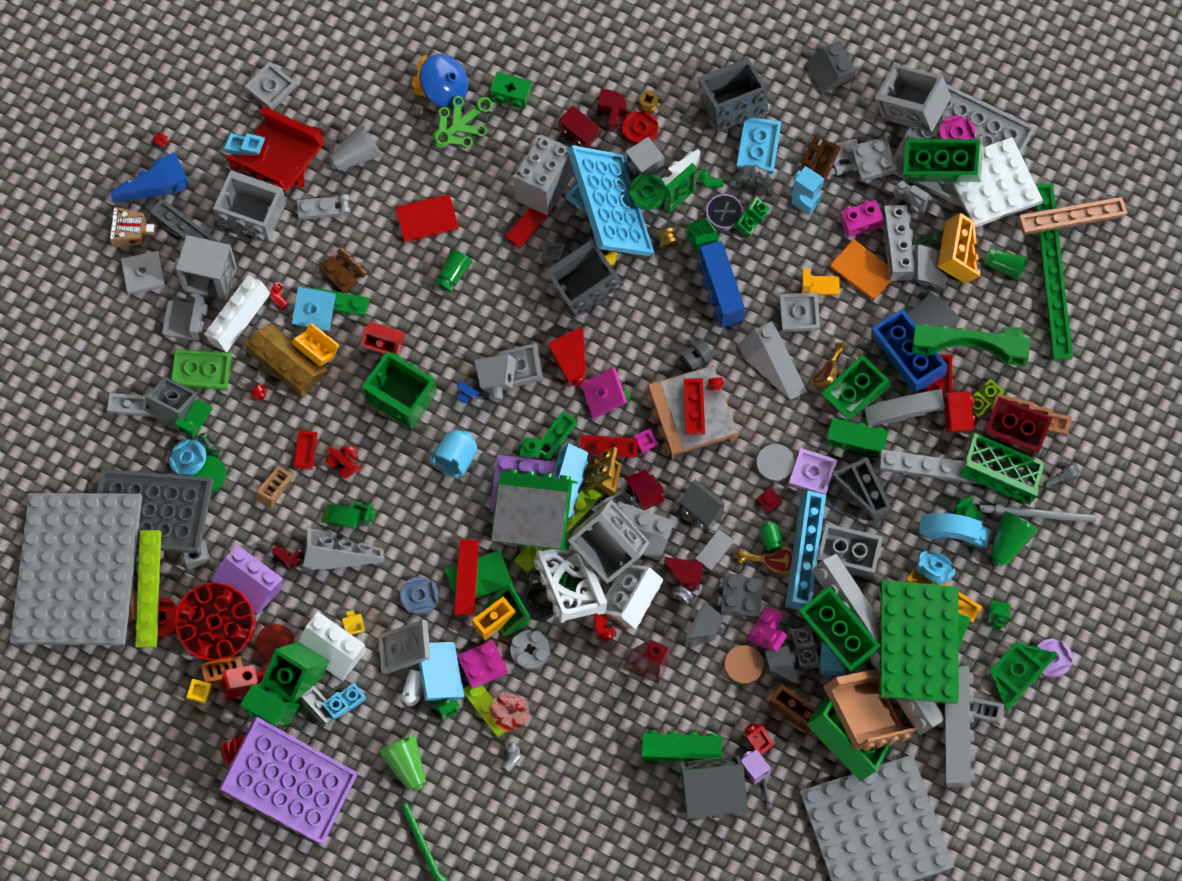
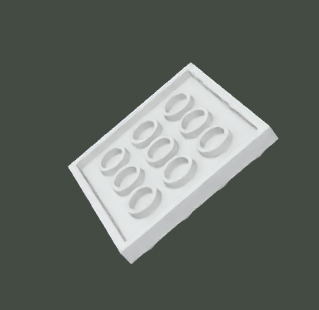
[952,137,1043,228]

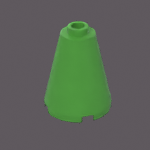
[379,734,426,792]

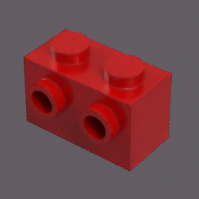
[360,321,406,354]
[943,391,976,432]

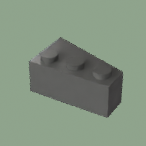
[832,457,892,522]

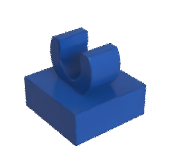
[456,381,480,404]

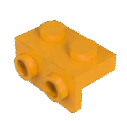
[292,323,339,366]

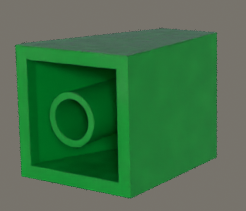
[261,642,330,703]

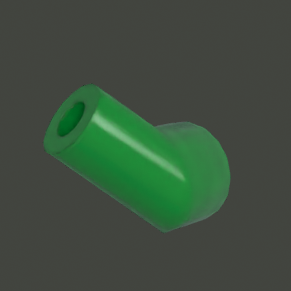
[697,169,723,188]

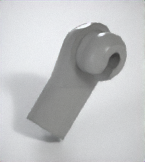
[502,742,521,773]

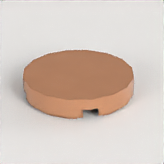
[724,645,764,685]

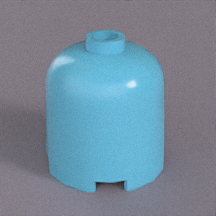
[430,430,477,479]

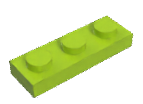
[463,685,513,738]

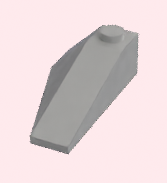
[737,321,807,401]
[303,528,384,570]

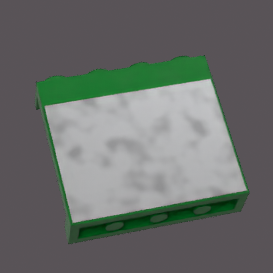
[491,469,578,551]

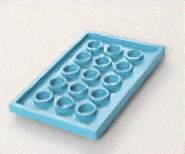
[567,145,654,256]

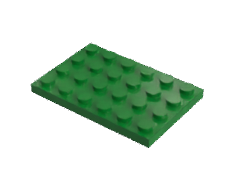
[879,580,959,704]

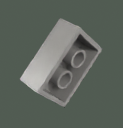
[817,523,883,580]

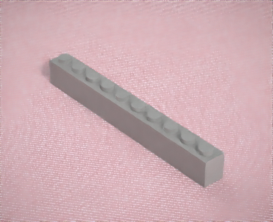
[811,554,945,736]

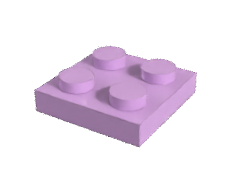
[789,448,837,495]

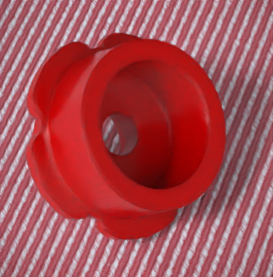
[707,377,726,391]
[250,384,268,401]

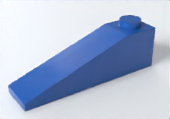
[110,152,189,203]

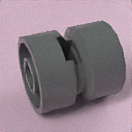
[678,338,714,372]

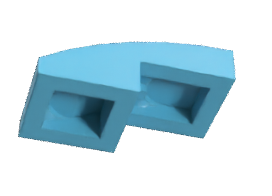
[224,133,265,155]

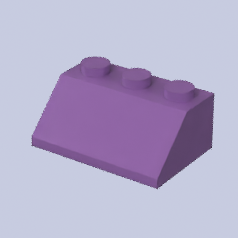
[211,545,283,616]

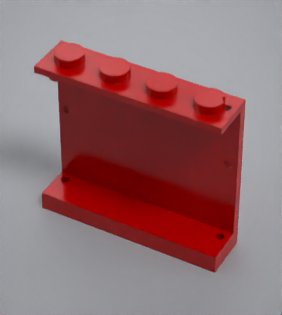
[225,106,325,193]

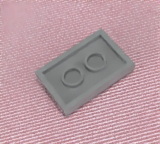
[378,620,431,674]

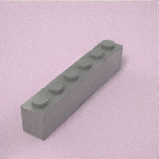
[945,666,975,788]

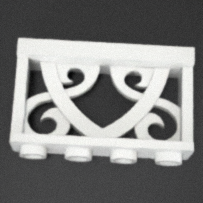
[534,545,607,623]

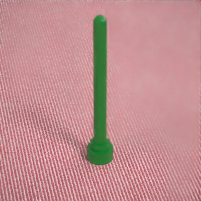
[401,802,448,881]

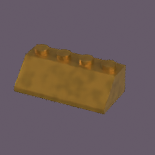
[245,324,328,398]

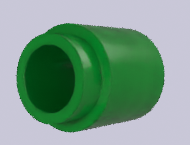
[759,522,782,552]

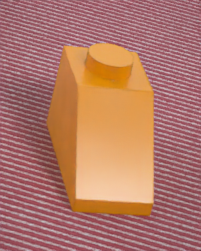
[472,597,515,641]

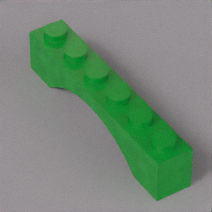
[911,324,1030,367]

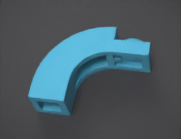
[919,513,990,549]

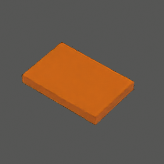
[830,239,891,301]

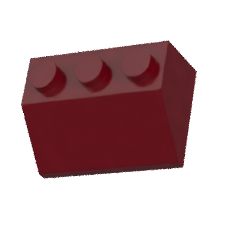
[983,397,1053,457]

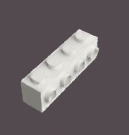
[204,276,270,352]

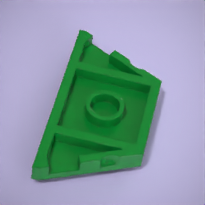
[990,642,1058,711]

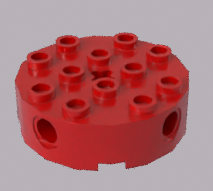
[174,582,256,661]

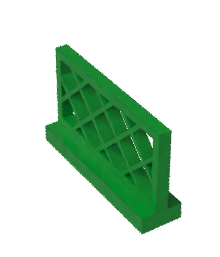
[960,433,1045,505]

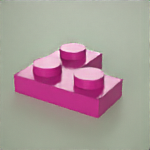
[746,608,787,652]

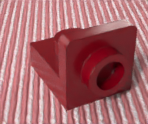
[271,545,303,571]

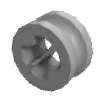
[673,586,693,605]

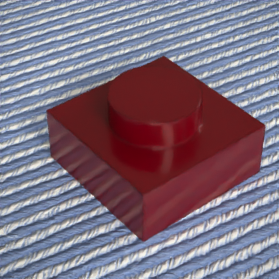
[756,487,783,514]

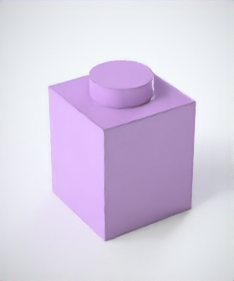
[741,749,771,785]

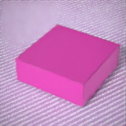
[633,428,659,454]

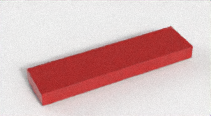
[455,539,479,617]

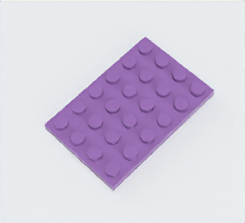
[218,717,358,845]

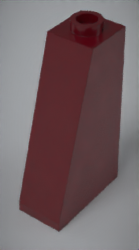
[623,639,669,684]

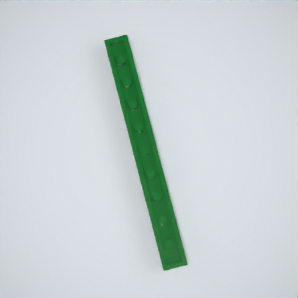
[1036,184,1073,361]

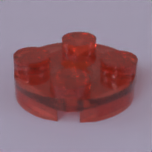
[490,691,529,731]

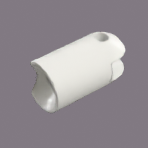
[401,670,423,706]

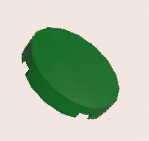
[629,174,665,210]
[192,456,227,493]

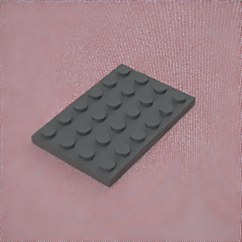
[96,469,214,554]

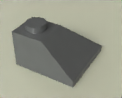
[145,377,198,430]
[685,602,725,648]

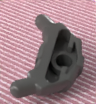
[729,165,774,196]

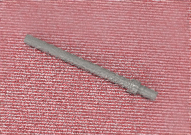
[979,504,1096,523]

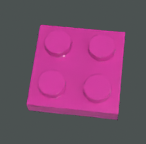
[457,640,508,689]

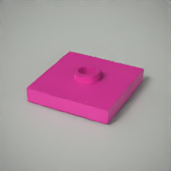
[581,368,627,419]

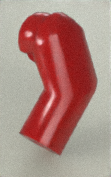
[270,282,289,310]

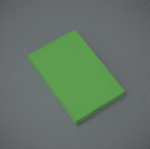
[171,349,232,391]

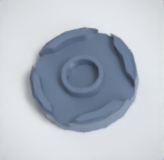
[400,577,439,616]

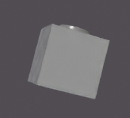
[625,137,665,177]

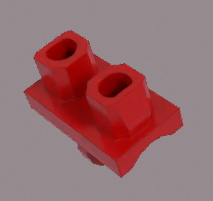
[325,445,362,479]

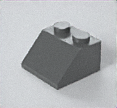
[805,41,856,94]
[679,479,725,532]

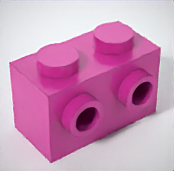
[840,200,884,238]

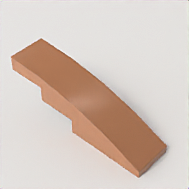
[992,394,1072,437]

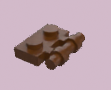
[799,137,841,181]
[319,247,367,293]

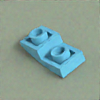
[322,683,366,719]

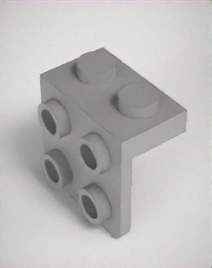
[162,296,208,340]

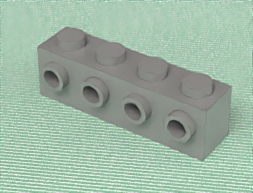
[882,205,915,281]

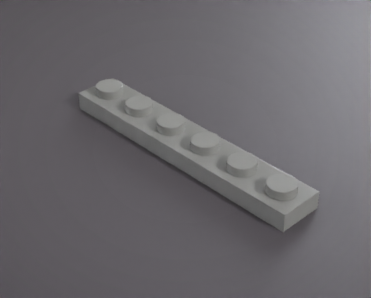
[879,450,993,485]

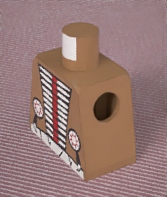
[110,207,156,247]

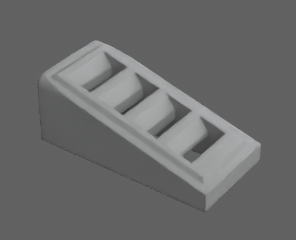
[973,698,1006,726]

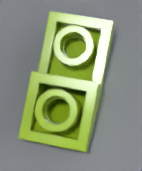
[972,379,1005,418]

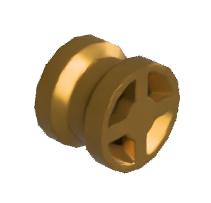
[639,90,658,113]
[657,228,679,250]

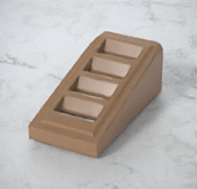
[256,466,294,509]

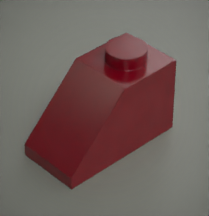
[664,556,703,592]

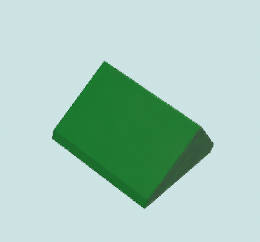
[485,583,531,638]

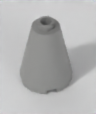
[328,124,382,171]

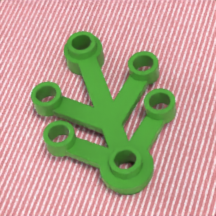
[432,96,492,148]

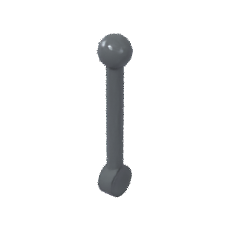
[762,778,773,810]

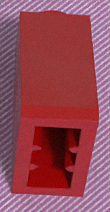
[548,327,586,387]

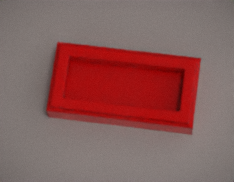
[293,430,318,470]

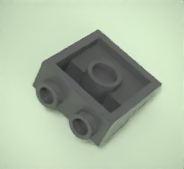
[717,573,763,619]

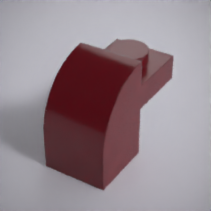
[598,88,627,133]

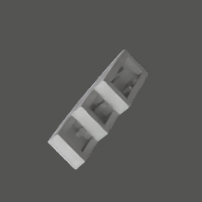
[864,389,945,426]

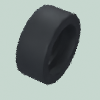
[521,582,554,621]

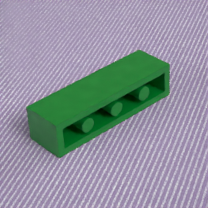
[641,730,723,763]

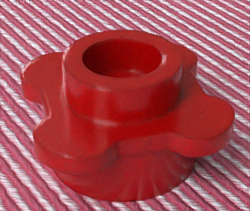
[151,132,170,148]

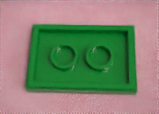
[664,163,697,214]
[445,550,513,600]

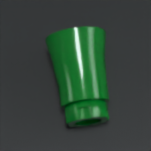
[984,248,1027,281]
[435,249,473,292]

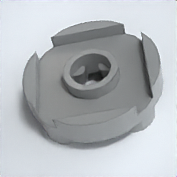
[510,630,550,670]

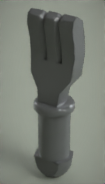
[1043,462,1080,489]

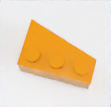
[937,213,980,284]

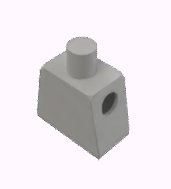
[475,354,516,401]

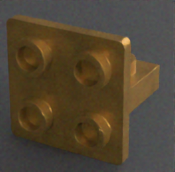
[584,446,622,496]

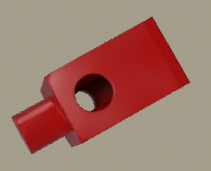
[221,665,266,700]

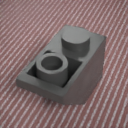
[764,646,801,689]

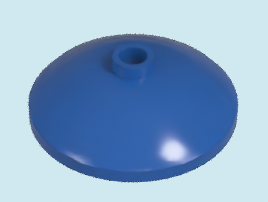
[419,54,468,108]

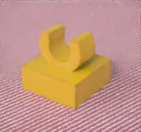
[342,610,365,635]
[187,679,212,704]

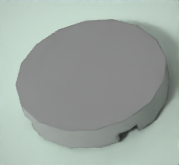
[756,444,795,482]

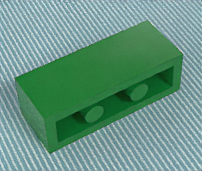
[826,417,889,458]

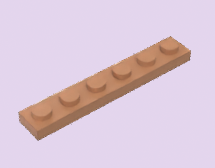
[1017,197,1128,235]

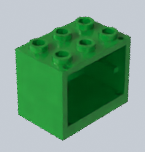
[362,351,437,430]

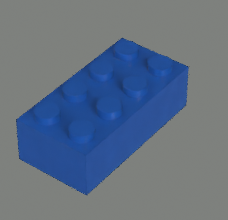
[697,241,745,328]
[871,308,948,394]

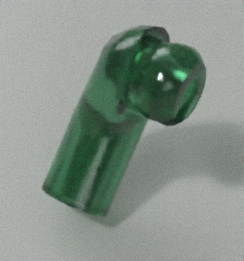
[912,233,940,246]
[197,433,220,458]

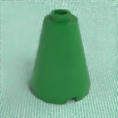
[990,511,1038,567]

